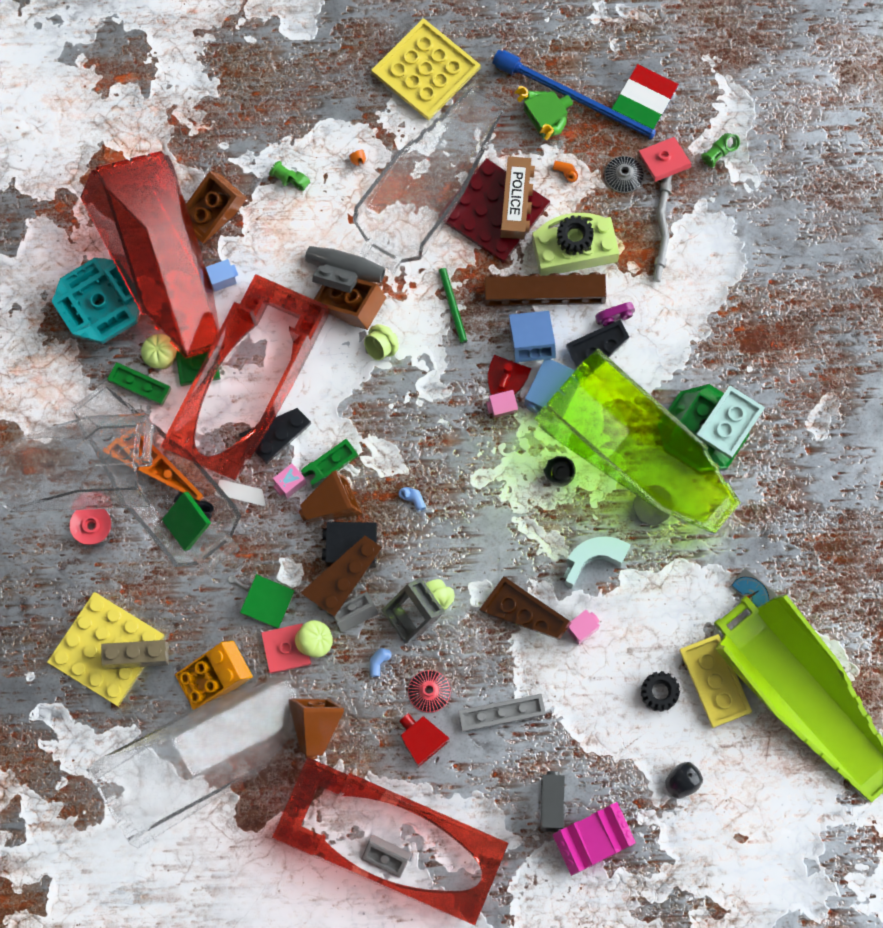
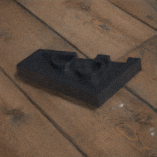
[566,320,629,381]
[239,408,312,464]

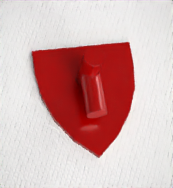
[488,355,532,395]

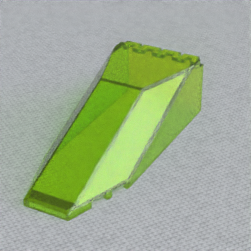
[534,348,741,534]

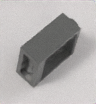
[382,578,445,644]
[540,771,565,832]

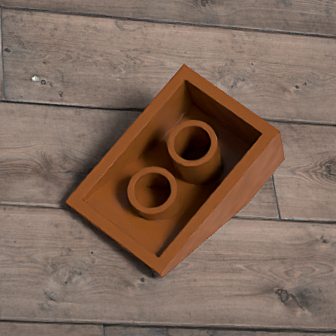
[176,171,247,243]
[311,279,387,330]

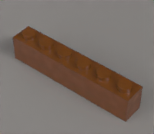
[485,272,606,307]

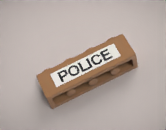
[501,156,535,240]

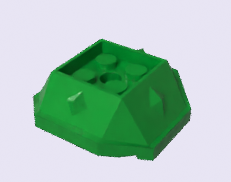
[658,384,749,473]

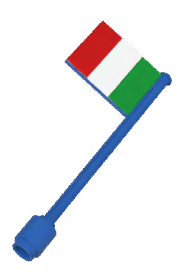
[492,50,679,139]

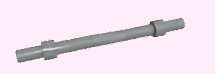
[653,175,672,282]

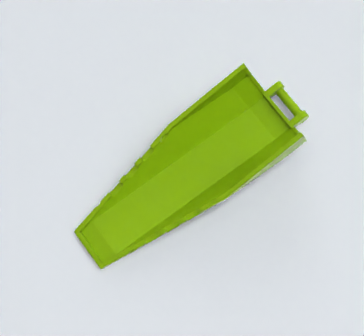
[714,594,883,802]

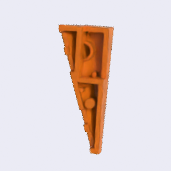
[104,426,204,501]

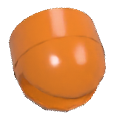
[349,149,366,166]

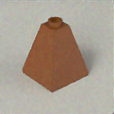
[299,470,362,522]
[289,698,344,759]

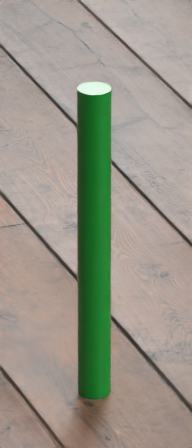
[438,268,468,344]

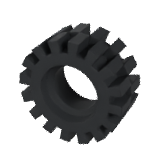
[557,215,594,255]
[641,671,680,712]

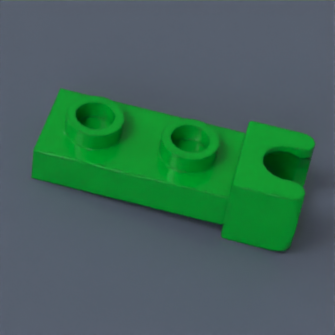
[301,439,359,489]

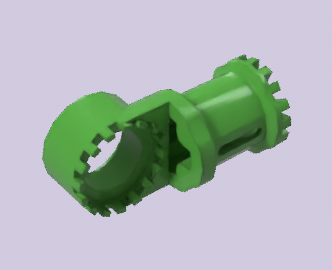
[701,133,740,168]
[269,161,310,191]

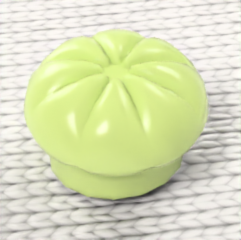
[364,324,399,361]
[141,334,177,369]
[426,579,455,610]
[295,620,333,658]

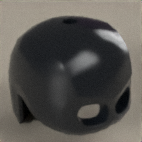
[665,762,703,799]

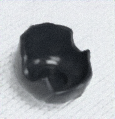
[543,456,576,487]

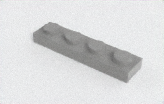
[458,694,546,732]

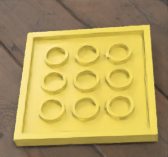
[371,18,481,121]
[47,592,165,707]

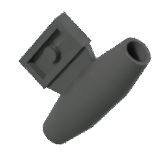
[305,246,385,293]

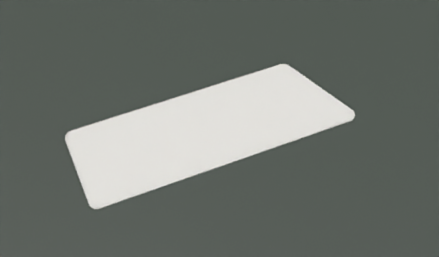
[216,479,266,506]

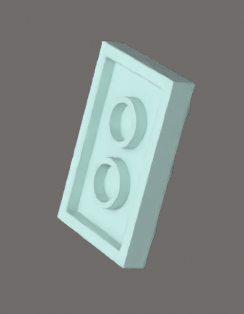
[696,386,765,459]

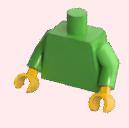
[514,86,573,140]

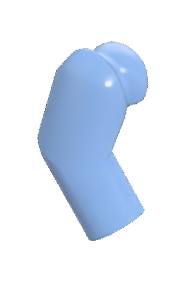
[398,487,426,512]
[370,648,391,677]

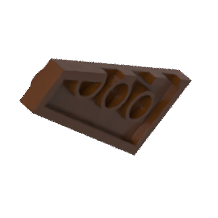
[300,536,382,617]
[479,576,571,640]

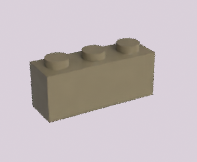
[101,640,169,669]

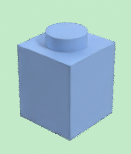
[206,259,238,292]

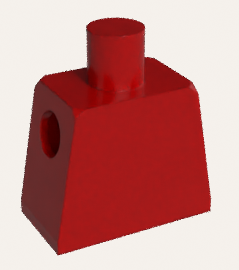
[399,713,450,768]

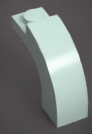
[563,537,630,589]

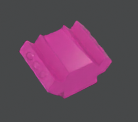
[552,802,636,876]

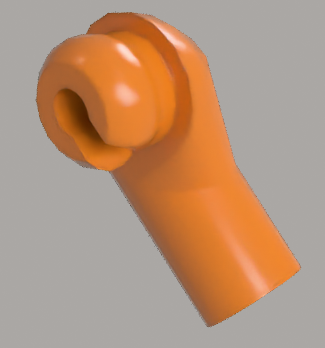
[553,160,578,182]

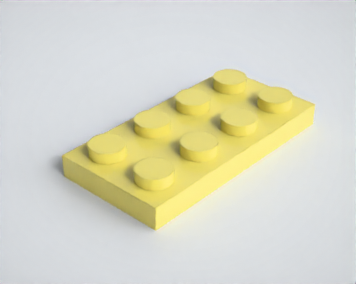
[679,634,752,729]

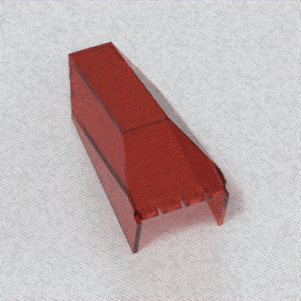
[80,151,222,358]

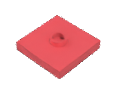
[639,137,691,182]
[261,623,311,674]

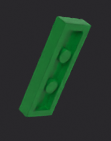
[107,362,171,406]

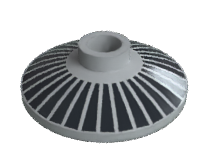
[605,156,644,193]

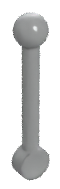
[228,575,250,592]

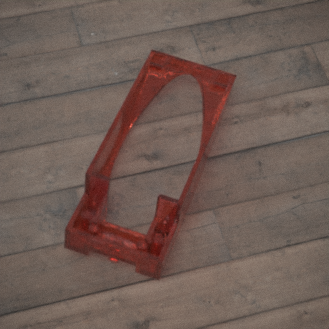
[160,274,330,481]
[271,757,509,926]

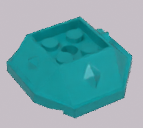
[52,258,143,344]

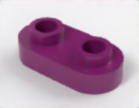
[595,302,635,327]

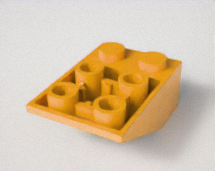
[175,641,253,711]

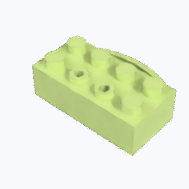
[532,213,620,276]

